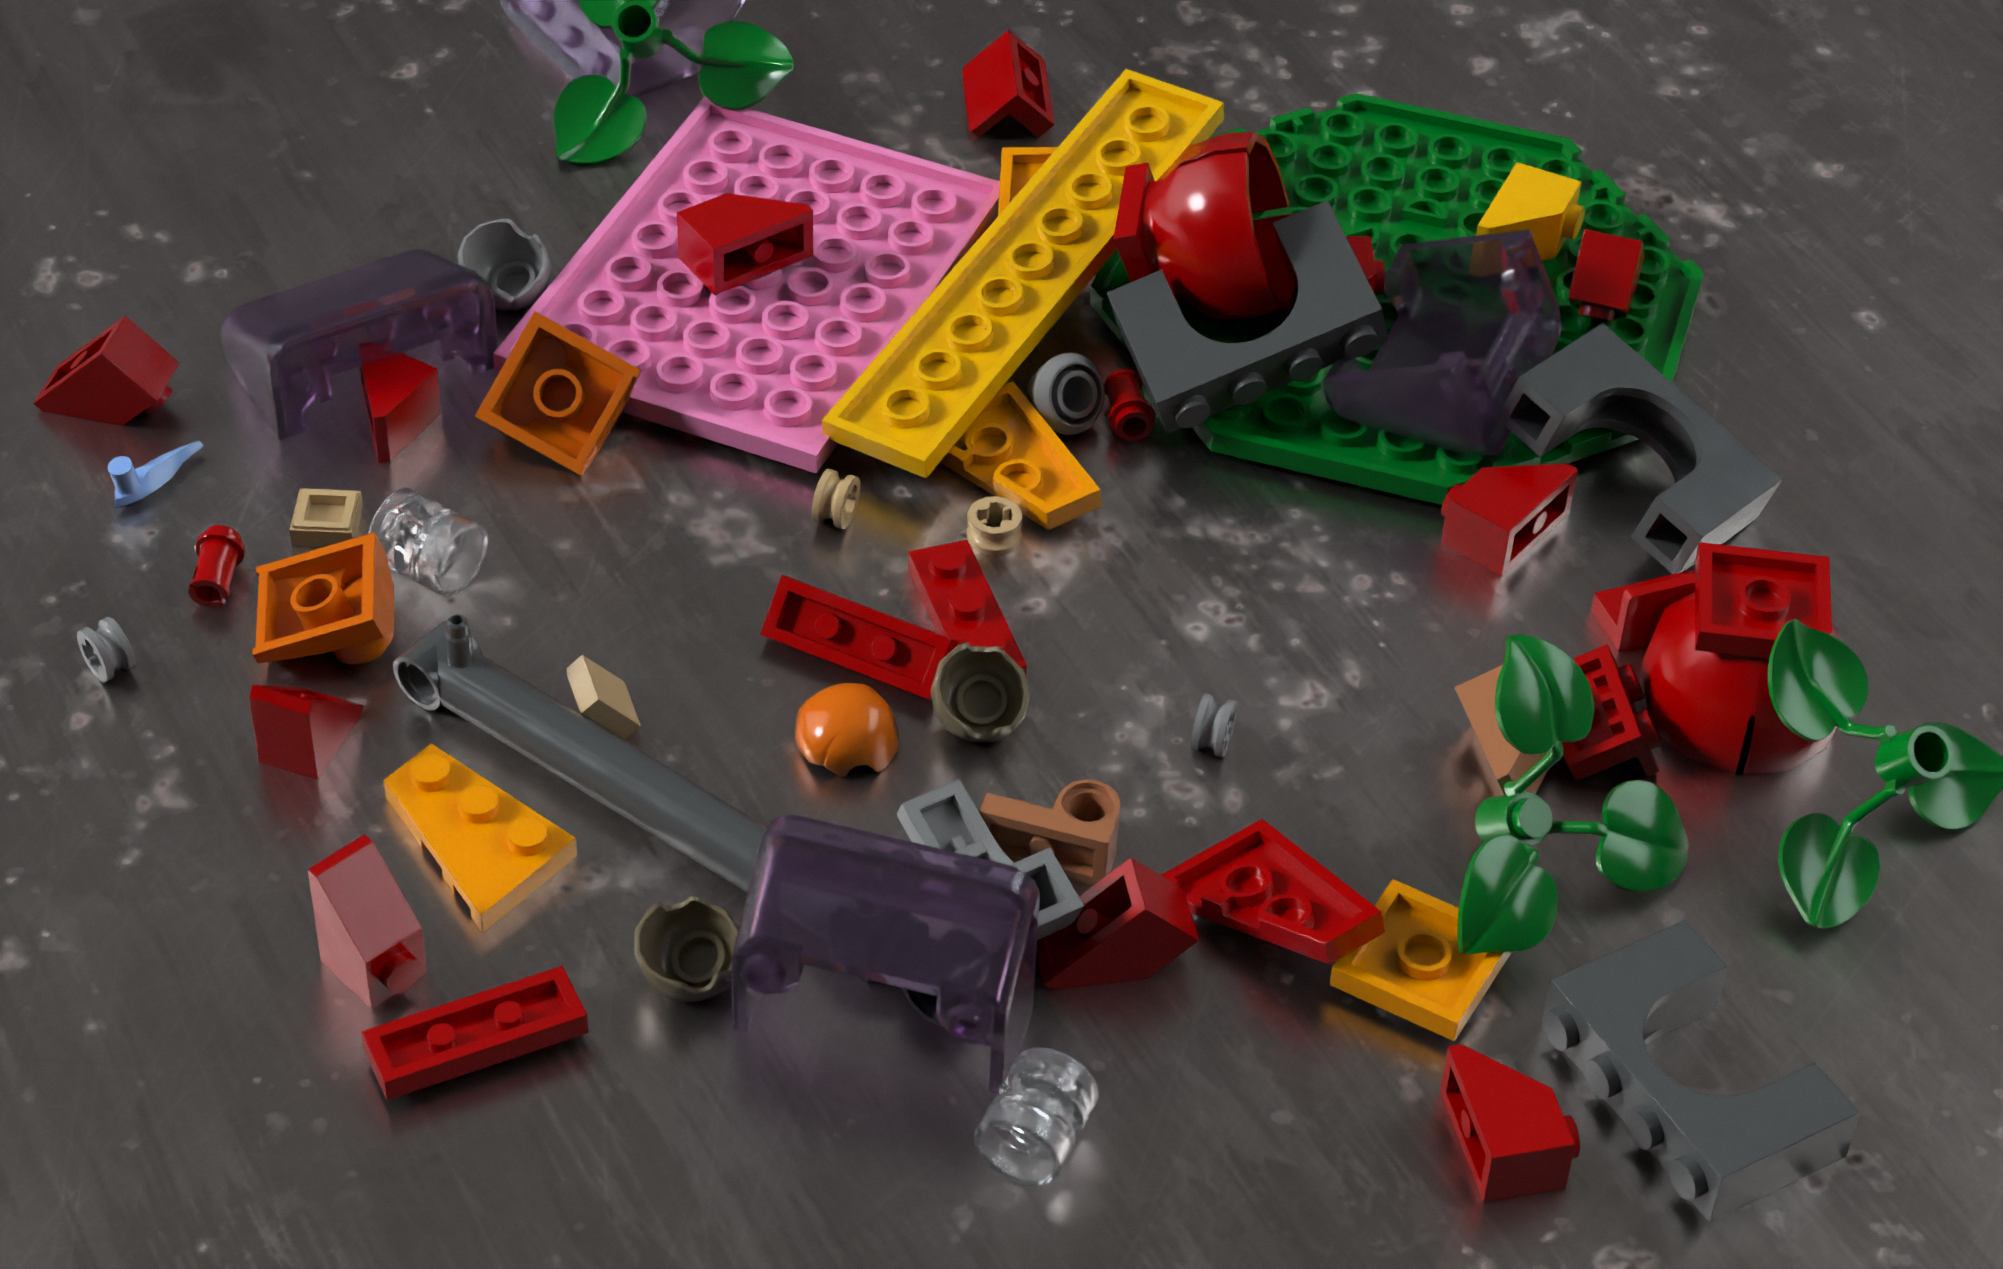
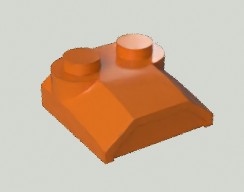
[475,311,641,476]
[252,532,394,665]

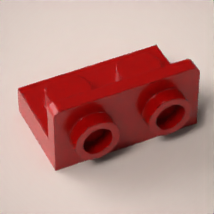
[1562,644,1662,781]

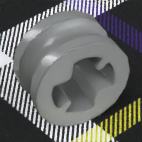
[77,617,136,683]
[1191,694,1237,757]

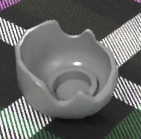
[457,219,552,312]

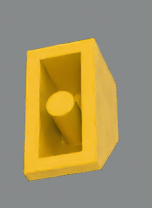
[1471,162,1585,274]

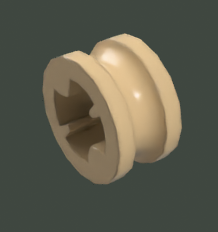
[812,469,860,530]
[966,496,1023,556]

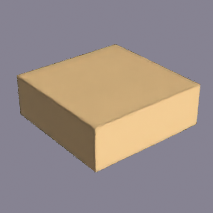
[289,488,363,547]
[566,655,641,740]

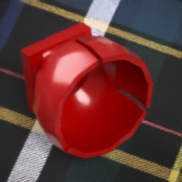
[1114,132,1297,322]
[1639,542,1842,775]

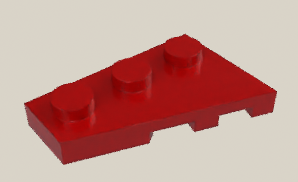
[1161,819,1385,965]

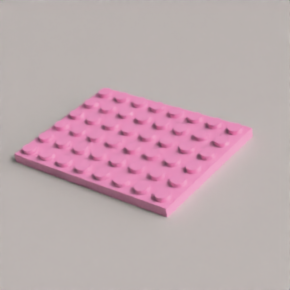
[493,96,1000,474]

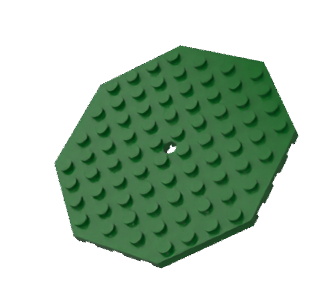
[1090,93,1704,505]

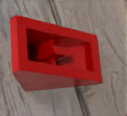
[356,339,441,463]
[249,684,364,780]

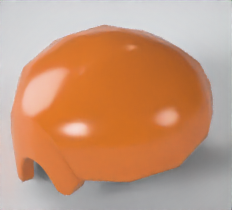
[795,683,899,777]

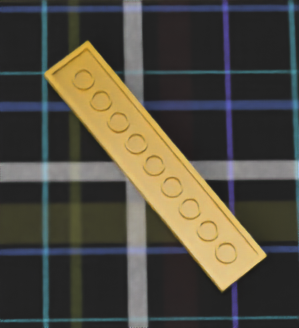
[821,69,1224,478]

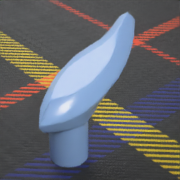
[107,441,204,508]

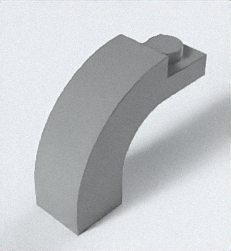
[896,779,1084,955]

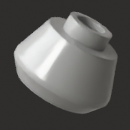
[1027,353,1105,435]

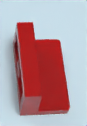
[962,30,1055,138]
[1591,569,1695,652]

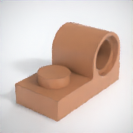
[978,779,1121,886]

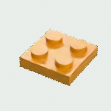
[1330,879,1512,1042]

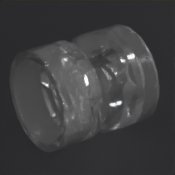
[368,487,488,597]
[974,1047,1099,1186]

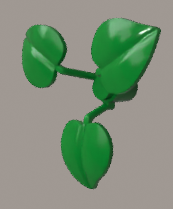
[553,0,795,165]
[1768,619,2003,929]
[1457,634,1689,954]

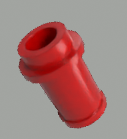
[1104,369,1156,441]
[187,525,246,607]

